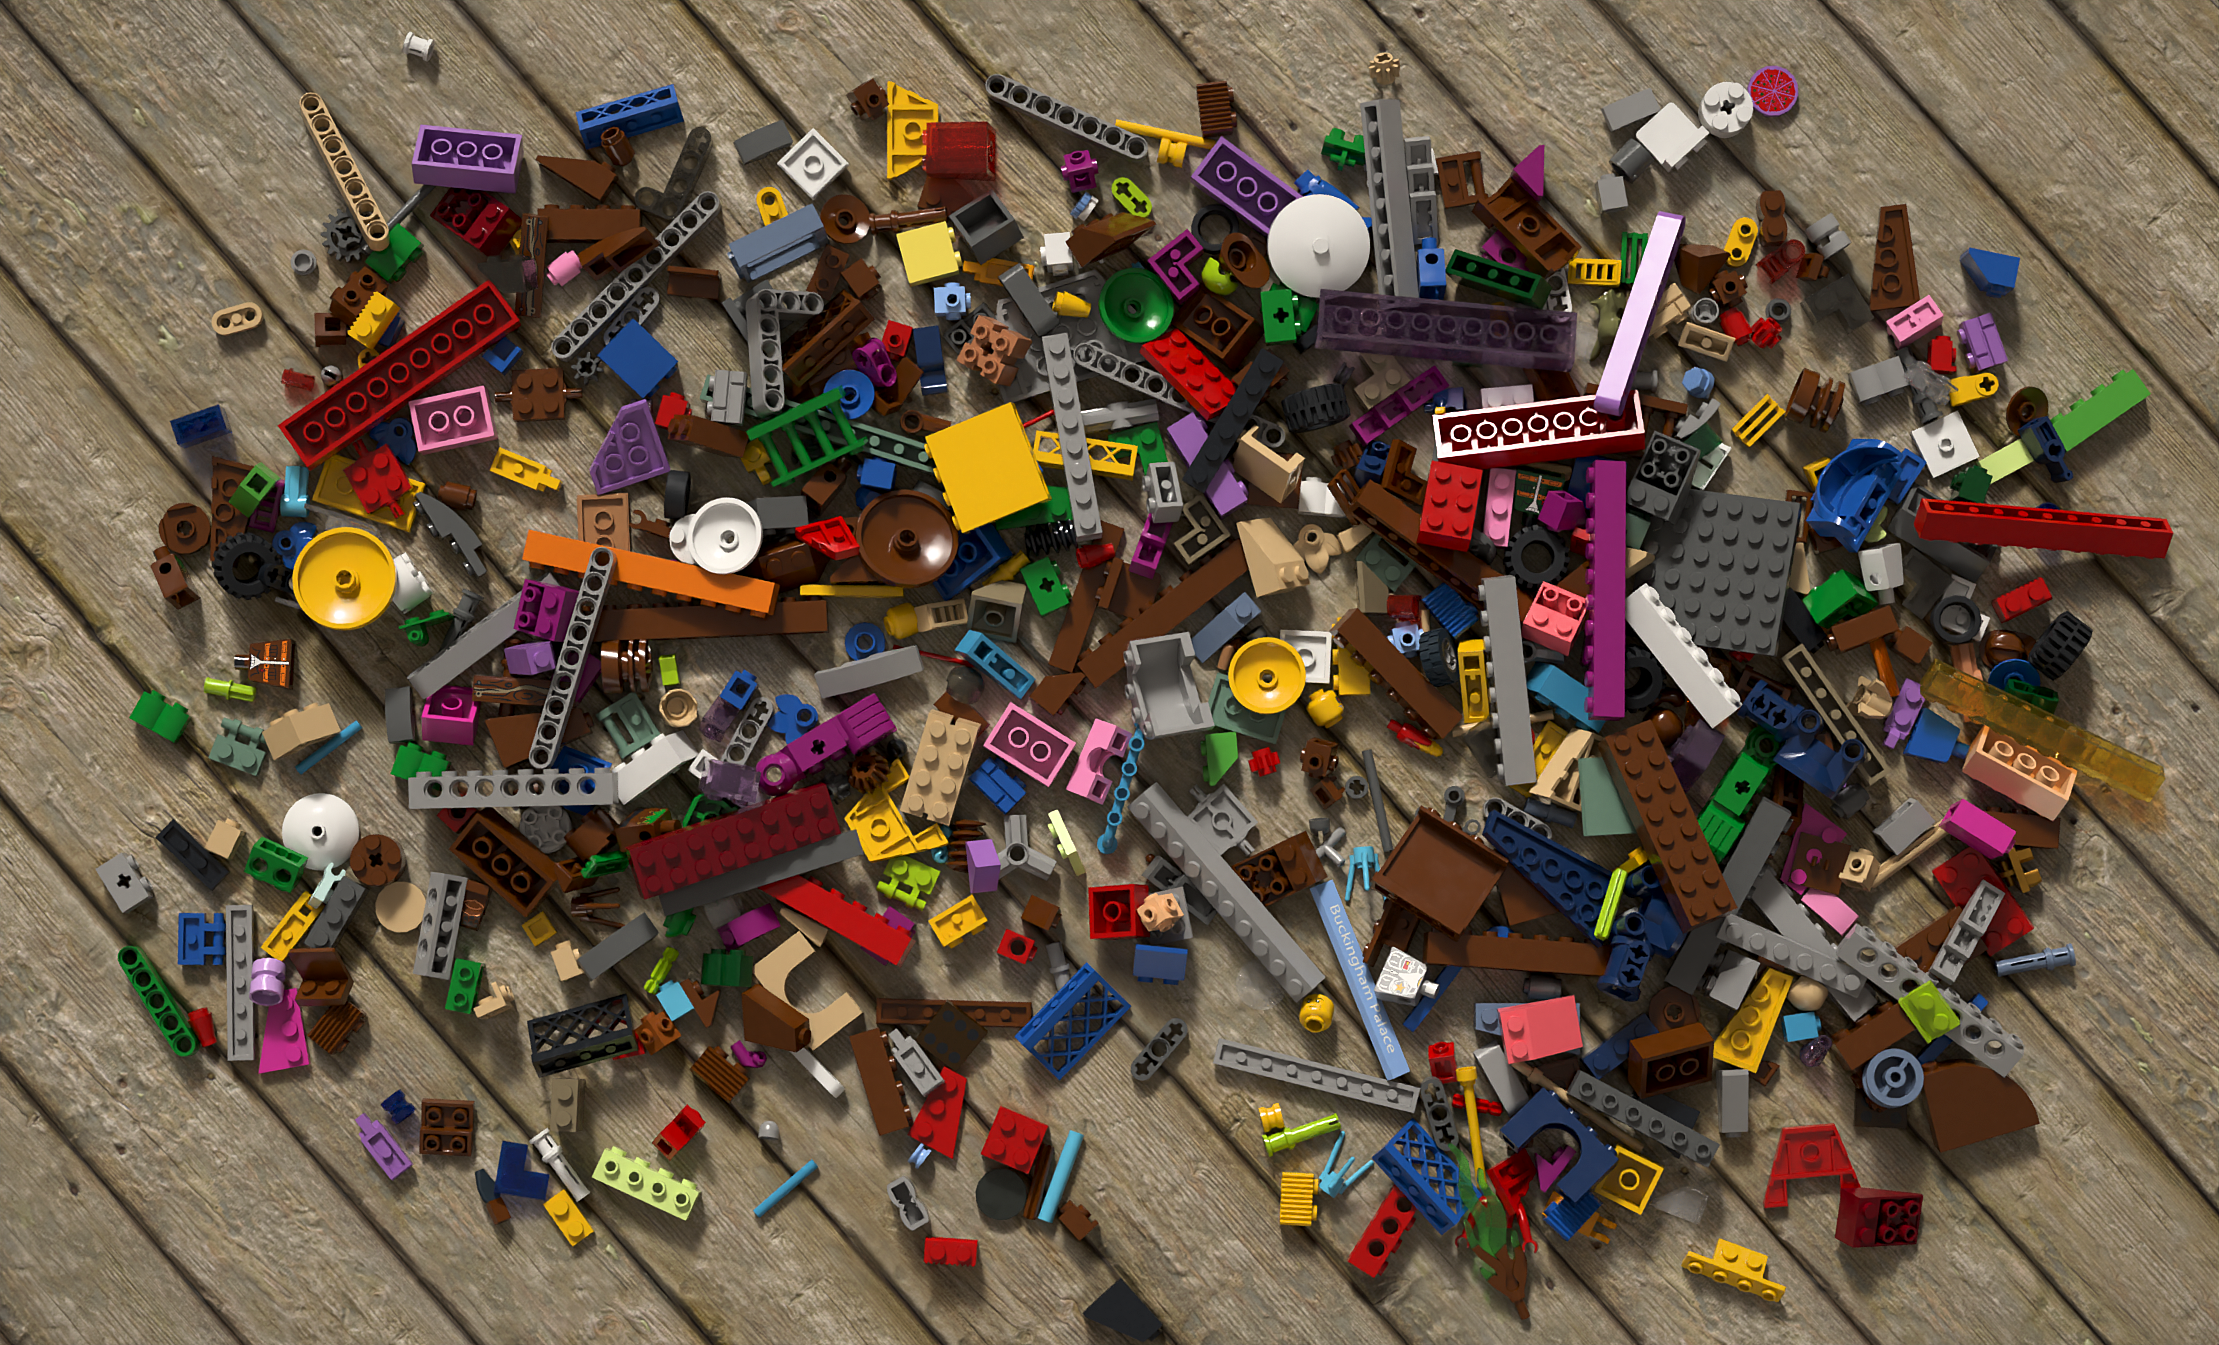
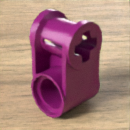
[852,337,897,388]

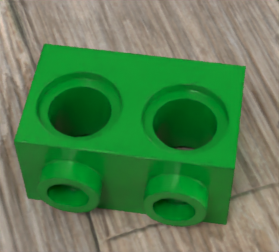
[244,837,308,893]
[445,958,485,1014]

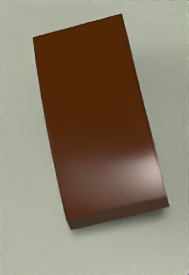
[933,686,990,738]

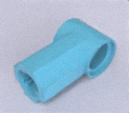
[280,466,310,517]

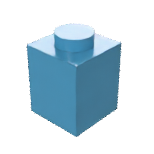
[1780,1011,1821,1042]

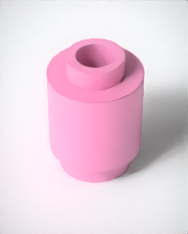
[545,250,583,286]

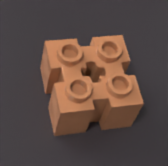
[956,315,1032,386]

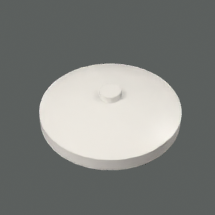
[1267,194,1370,298]

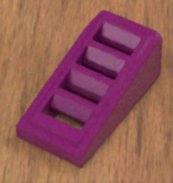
[248,479,285,533]

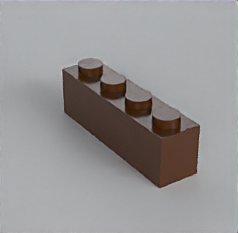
[537,204,642,244]
[1951,805,2061,849]
[849,1027,913,1136]

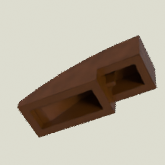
[577,226,660,281]

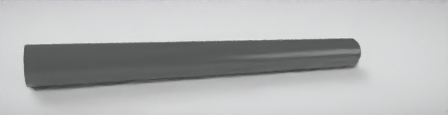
[361,185,436,256]
[1362,749,1394,852]

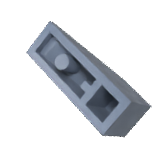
[1191,592,1261,664]

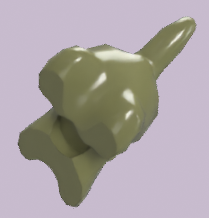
[1589,290,1626,362]

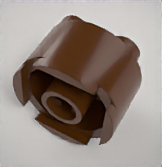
[563,807,619,864]
[350,834,406,887]

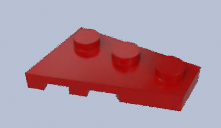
[907,1066,967,1159]

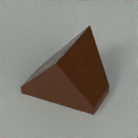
[1674,244,1731,295]

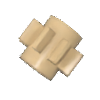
[1369,53,1401,85]

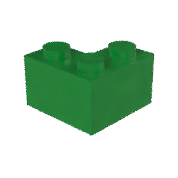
[1802,569,1879,629]

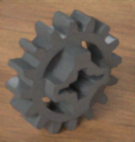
[320,207,376,263]

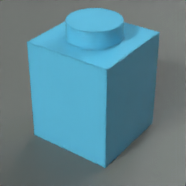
[656,980,694,1021]

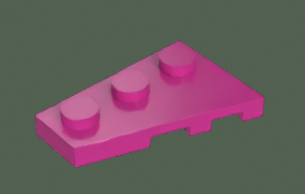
[258,988,311,1074]

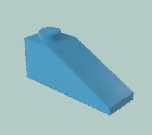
[955,630,1036,699]

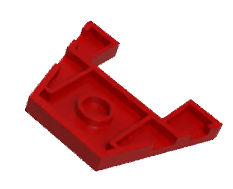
[1763,1123,1861,1208]

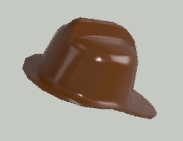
[1219,232,1270,288]
[1979,629,2037,669]

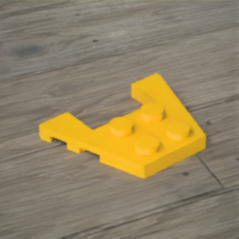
[844,758,949,863]

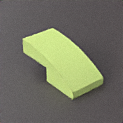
[1976,438,2034,484]

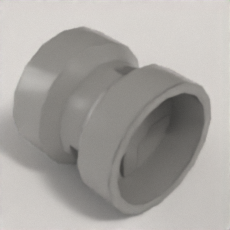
[1690,298,1719,327]

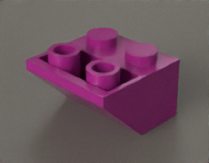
[513,579,579,642]

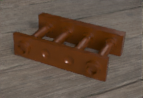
[1583,383,1688,460]

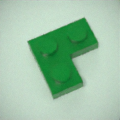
[1108,422,1168,476]

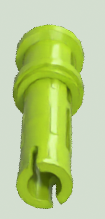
[1262,1113,1341,1157]

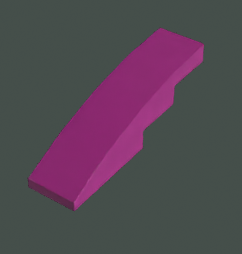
[1349,365,1450,447]

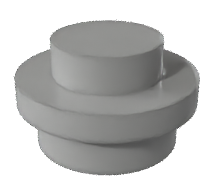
[291,250,317,275]

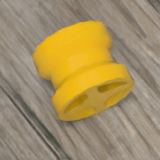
[1258,1103,1285,1133]

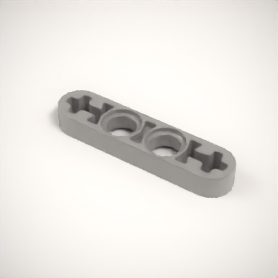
[720,697,774,775]

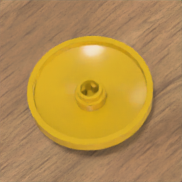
[292,527,397,631]

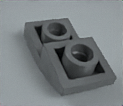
[733,120,793,165]
[943,302,997,355]
[385,686,415,744]

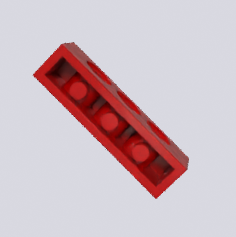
[1347,1184,1417,1278]

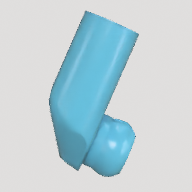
[931,824,953,863]

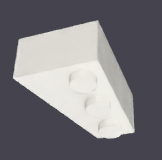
[612,730,699,805]

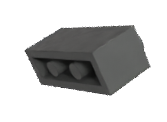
[304,876,370,949]

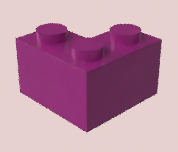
[1147,229,1204,305]

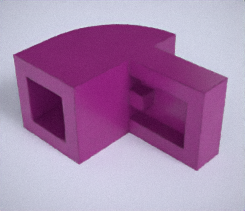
[717,903,781,953]

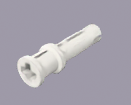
[529,1128,590,1202]

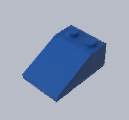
[933,523,1013,601]

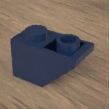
[1354,441,1391,489]

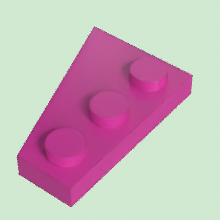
[1780,803,1847,895]

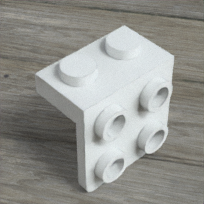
[1636,103,1709,173]

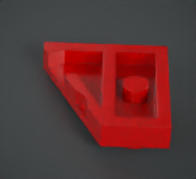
[795,516,860,560]
[1486,1148,1537,1215]

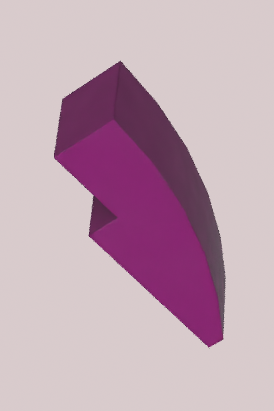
[1128,513,1173,579]

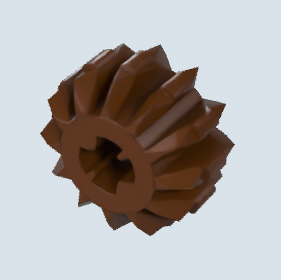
[846,750,891,795]

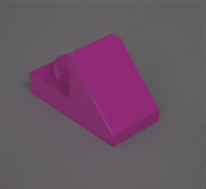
[1534,1145,1576,1193]

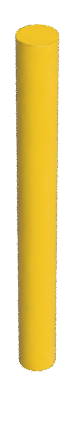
[1115,119,1216,150]

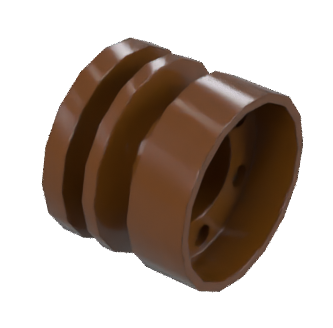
[1784,368,1845,433]
[601,639,653,694]

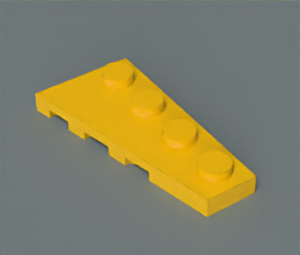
[1713,967,1793,1073]

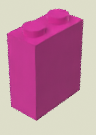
[1938,799,2016,860]

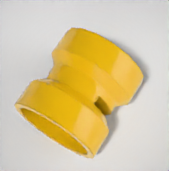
[1157,138,1187,168]

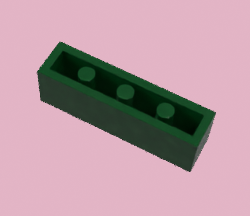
[1445,249,1553,310]

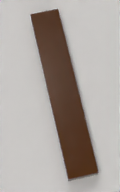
[1048,520,1124,673]
[876,998,1032,1028]

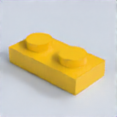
[543,1189,595,1246]

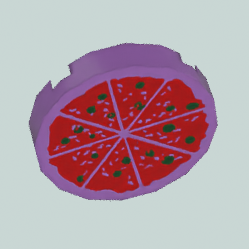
[1747,66,1798,117]

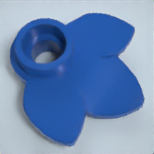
[369,417,417,465]
[272,522,317,570]
[767,694,818,745]

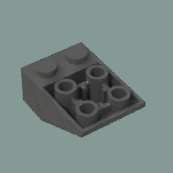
[1626,431,1701,525]

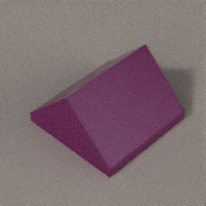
[1509,145,1545,203]

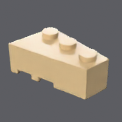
[1529,728,1604,812]

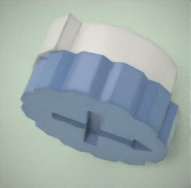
[1070,192,1099,221]

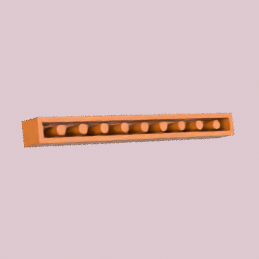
[522,530,780,618]

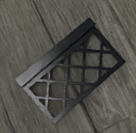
[527,993,639,1078]

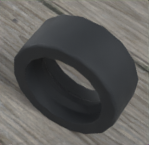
[1191,204,1239,255]
[664,470,691,520]
[1930,595,1982,645]

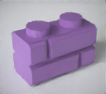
[1957,313,2008,373]

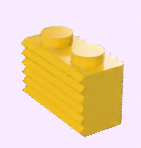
[348,292,401,351]
[1279,1172,1318,1226]

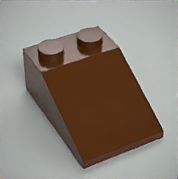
[1170,283,1264,372]

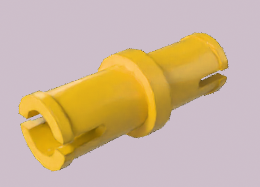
[982,550,1031,587]

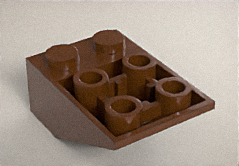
[1231,831,1328,907]

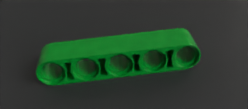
[118,946,200,1056]

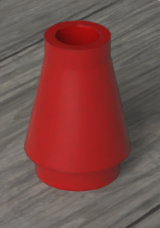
[1076,543,1115,570]
[187,1007,217,1047]

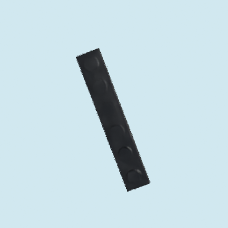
[1182,348,1284,494]

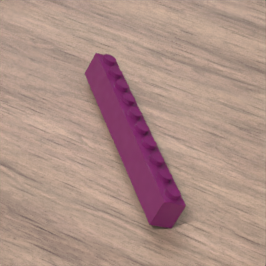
[1584,460,1626,721]

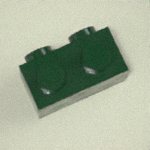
[1949,465,1993,503]

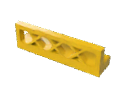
[1033,430,1138,481]

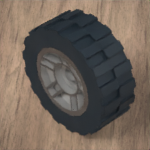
[1419,628,1460,687]

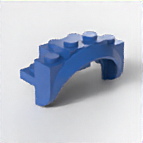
[1806,439,1903,553]

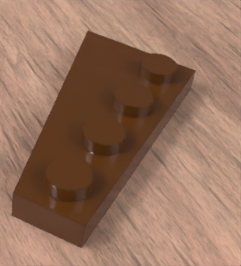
[1868,204,1920,312]

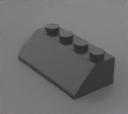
[1887,482,1998,583]

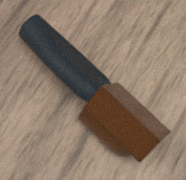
[475,1169,511,1225]

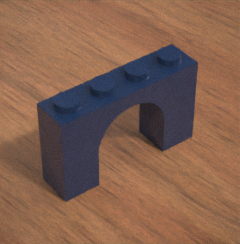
[1499,1087,1619,1208]

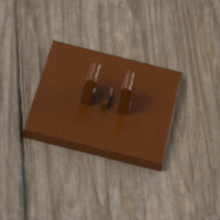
[1788,832,1852,895]

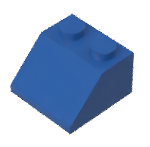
[1959,248,2020,298]
[1133,944,1188,985]

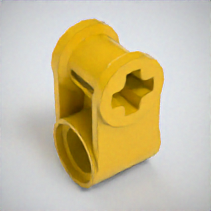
[1946,373,1999,407]

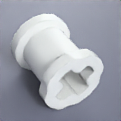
[403,32,435,62]

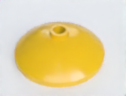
[1228,637,1306,714]

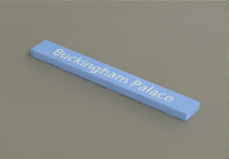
[1310,879,1410,1081]

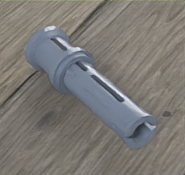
[1994,943,2076,977]

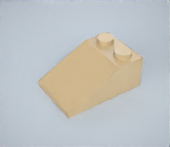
[1236,517,1310,597]

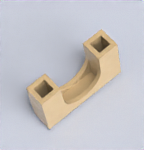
[752,931,864,1051]

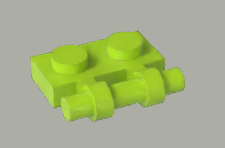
[876,855,941,911]

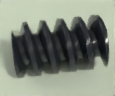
[1024,519,1078,558]

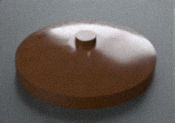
[855,490,959,588]

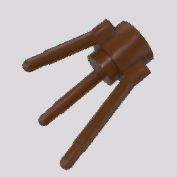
[571,887,625,929]

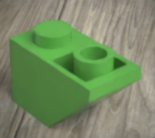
[229,462,281,518]
[1200,732,1238,787]

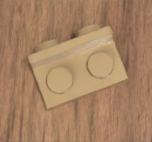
[473,982,515,1020]

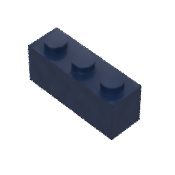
[1580,1013,1659,1080]

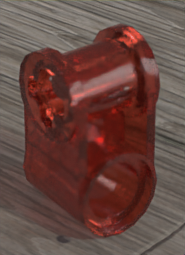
[1756,239,1805,285]
[1387,595,1422,622]

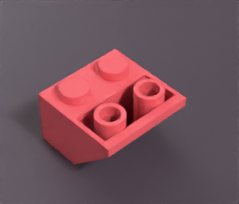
[1521,581,1588,656]

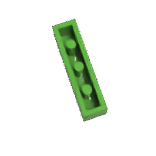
[2050,369,2151,453]

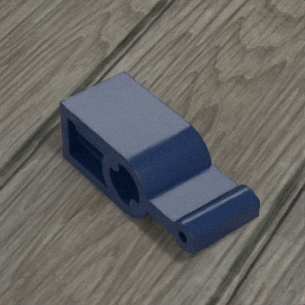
[913,325,948,396]
[2017,416,2074,483]

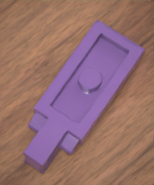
[1882,678,1930,749]
[355,1113,414,1181]

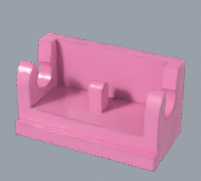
[1886,295,1944,350]

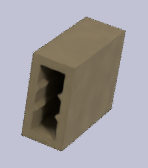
[550,1078,585,1132]

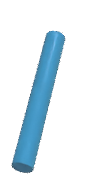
[295,720,363,775]
[753,1159,818,1218]

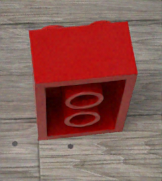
[1416,460,1483,552]

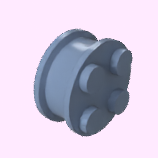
[1862,1049,1924,1108]

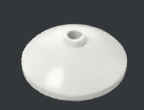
[688,498,763,575]
[282,793,360,871]

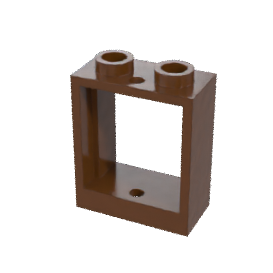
[1825,605,1899,656]

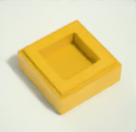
[521,911,558,947]

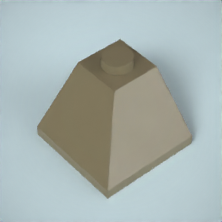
[1354,561,1394,617]
[966,580,1027,643]

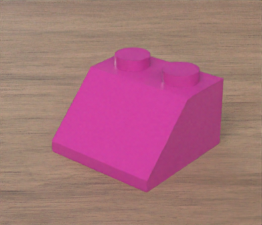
[421,685,481,746]

